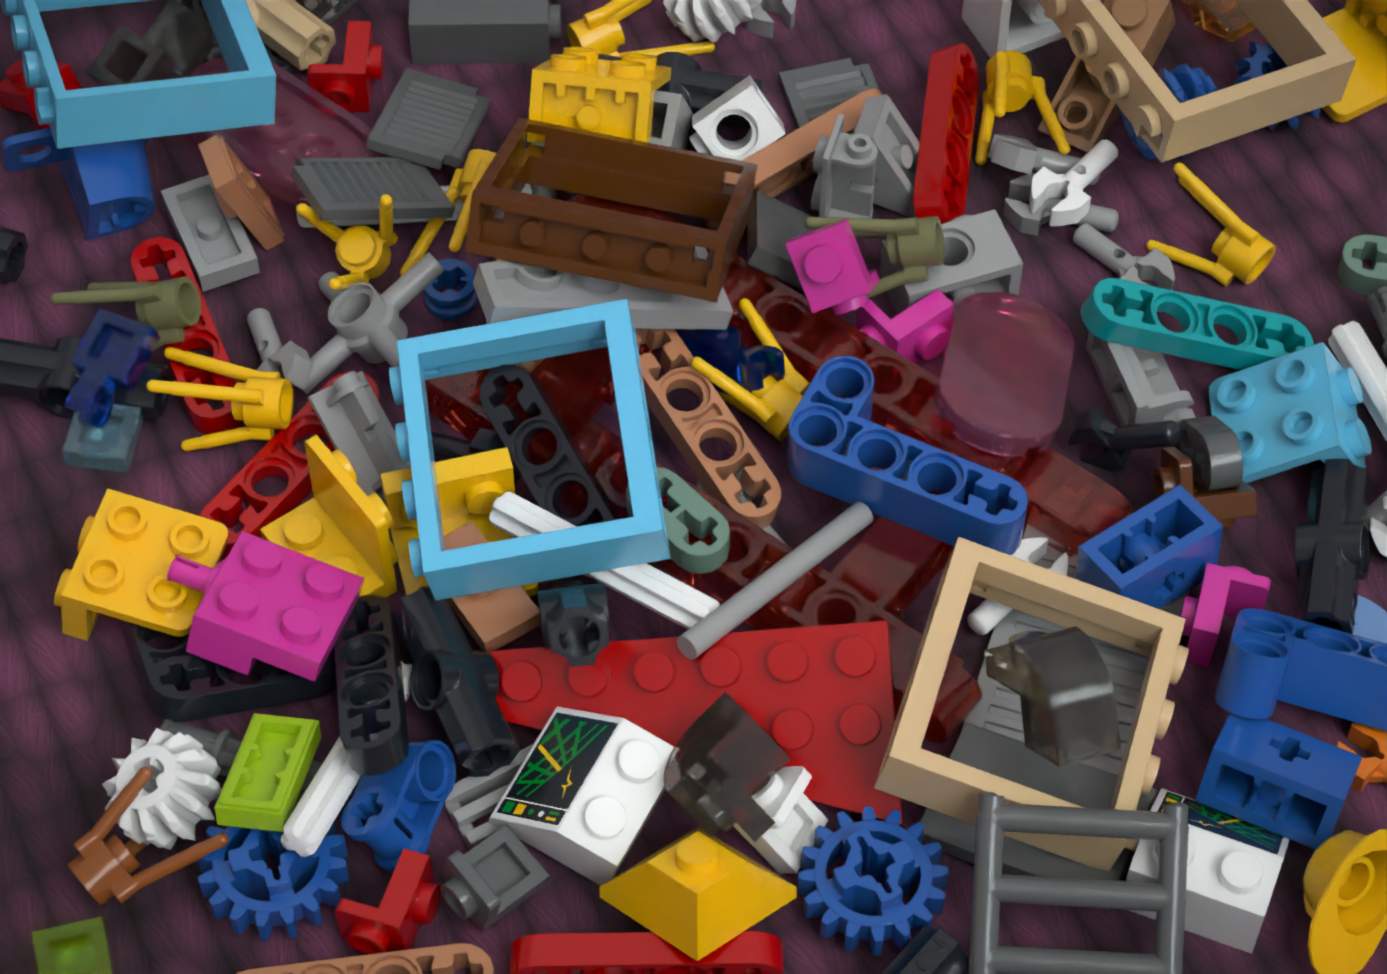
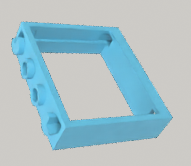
[0,0,276,149]
[389,299,671,601]

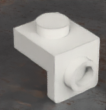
[729,766,828,874]

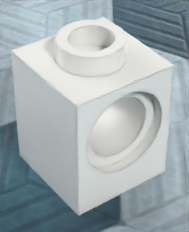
[689,75,786,161]

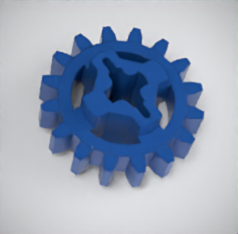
[797,806,949,956]
[198,809,349,941]

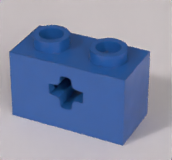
[1075,485,1223,609]
[1195,713,1362,849]

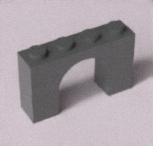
[408,0,561,64]

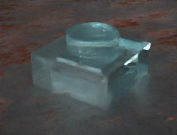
[62,400,143,473]

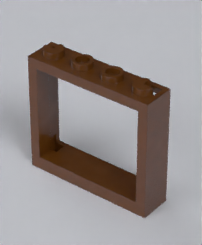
[465,117,758,302]

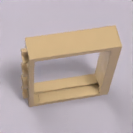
[1037,0,1356,163]
[874,537,1189,871]

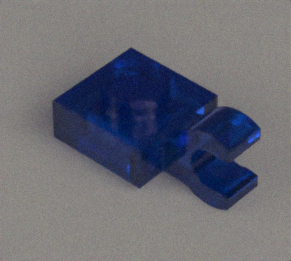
[65,308,161,430]
[677,325,785,395]

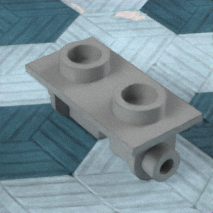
[811,114,878,219]
[308,370,411,501]

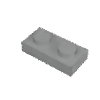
[160,175,260,292]

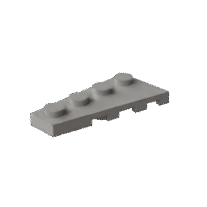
[473,246,733,330]

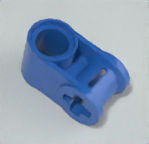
[341,741,456,874]

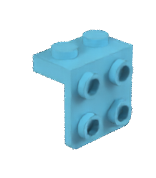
[1209,342,1372,483]

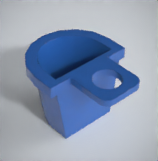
[1,128,156,240]

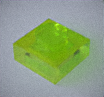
[32,916,114,974]

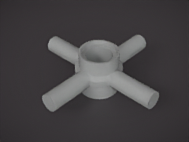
[303,252,445,394]

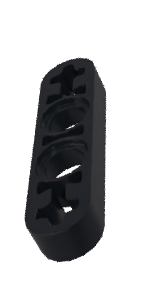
[479,365,621,583]
[334,595,410,776]

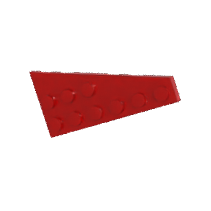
[489,621,904,824]

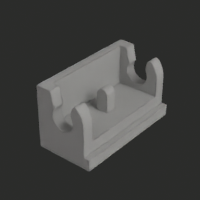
[1086,309,1196,426]

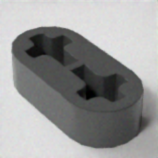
[1179,415,1243,491]

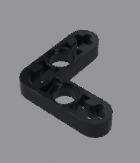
[121,620,337,722]

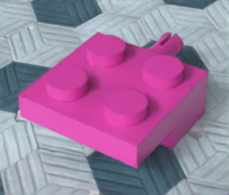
[167,531,364,682]

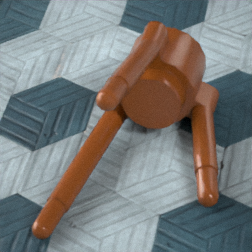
[67,766,229,907]

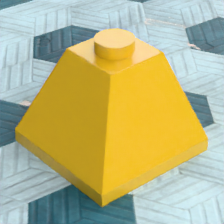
[599,826,797,961]

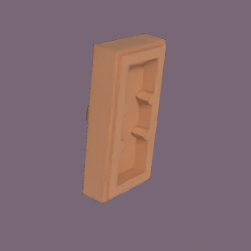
[198,135,285,251]
[444,521,541,653]

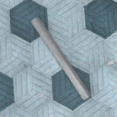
[677,501,873,660]

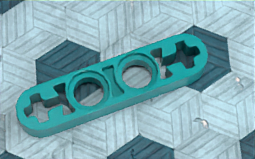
[1080,278,1314,370]

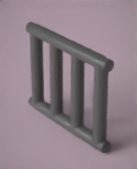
[969,792,1189,974]

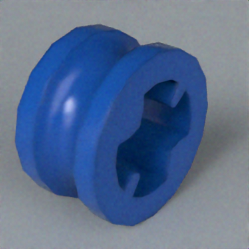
[423,258,478,320]

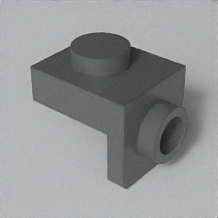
[439,824,550,932]

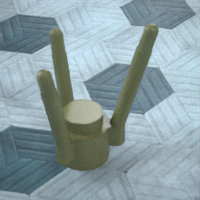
[804,216,945,298]
[50,277,201,360]

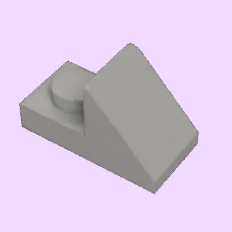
[853,94,920,218]

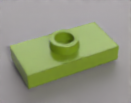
[214,713,321,832]

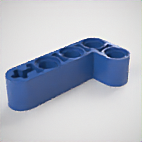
[787,356,1028,555]
[1214,608,1387,731]

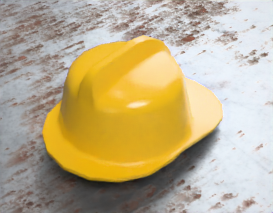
[1303,829,1387,974]

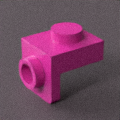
[785,218,880,315]
[854,289,954,378]
[1180,563,1271,668]

